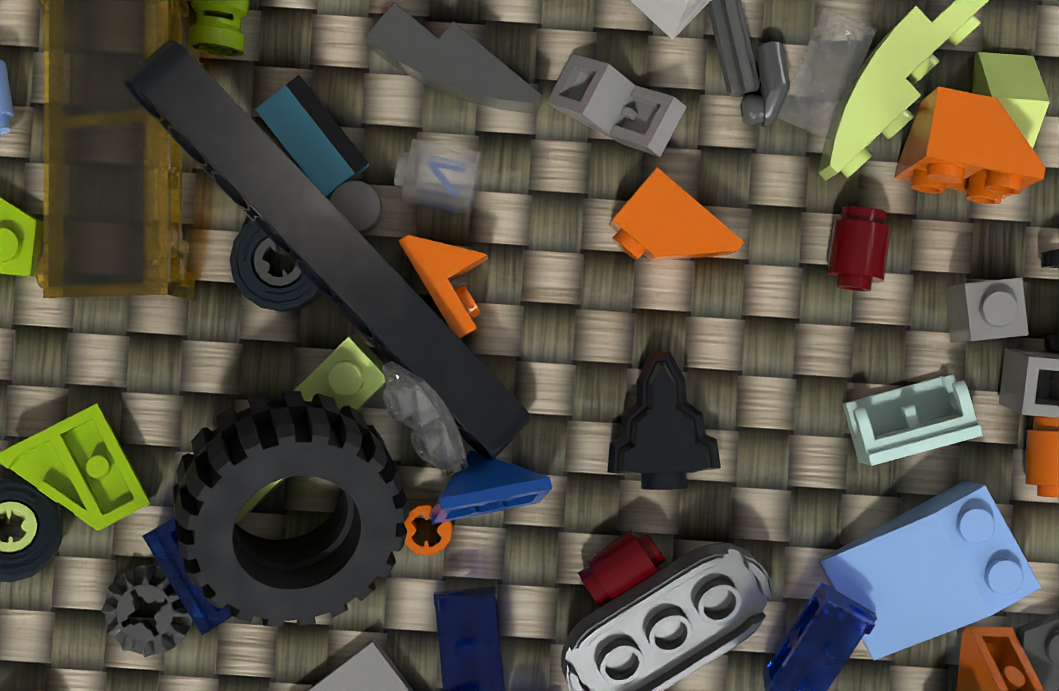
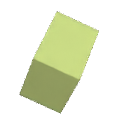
[972,52,1050,149]

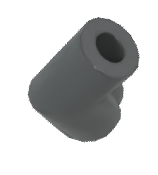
[740,41,790,127]

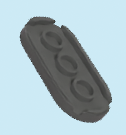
[561,543,773,691]

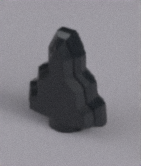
[607,352,721,490]

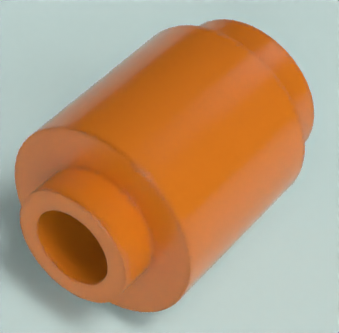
[1025,416,1059,498]

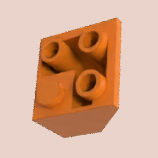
[894,87,1046,204]

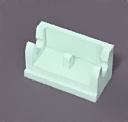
[842,374,983,466]

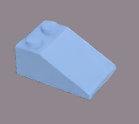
[818,480,1041,660]

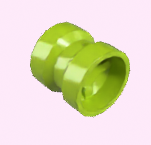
[187,0,250,56]

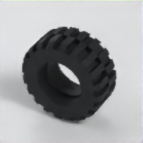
[172,391,409,627]

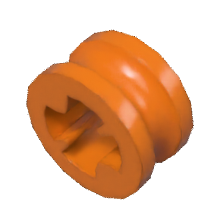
[404,502,454,556]

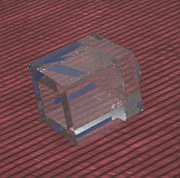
[394,139,482,215]

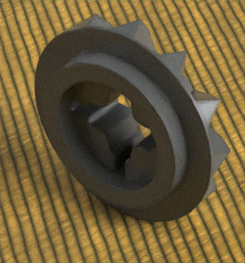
[101,565,195,657]

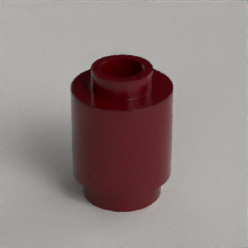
[827,206,891,292]
[578,529,666,607]

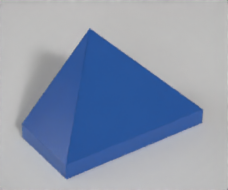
[429,450,553,524]

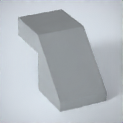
[546,54,687,157]

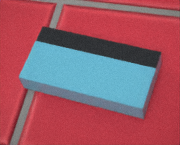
[255,75,370,199]

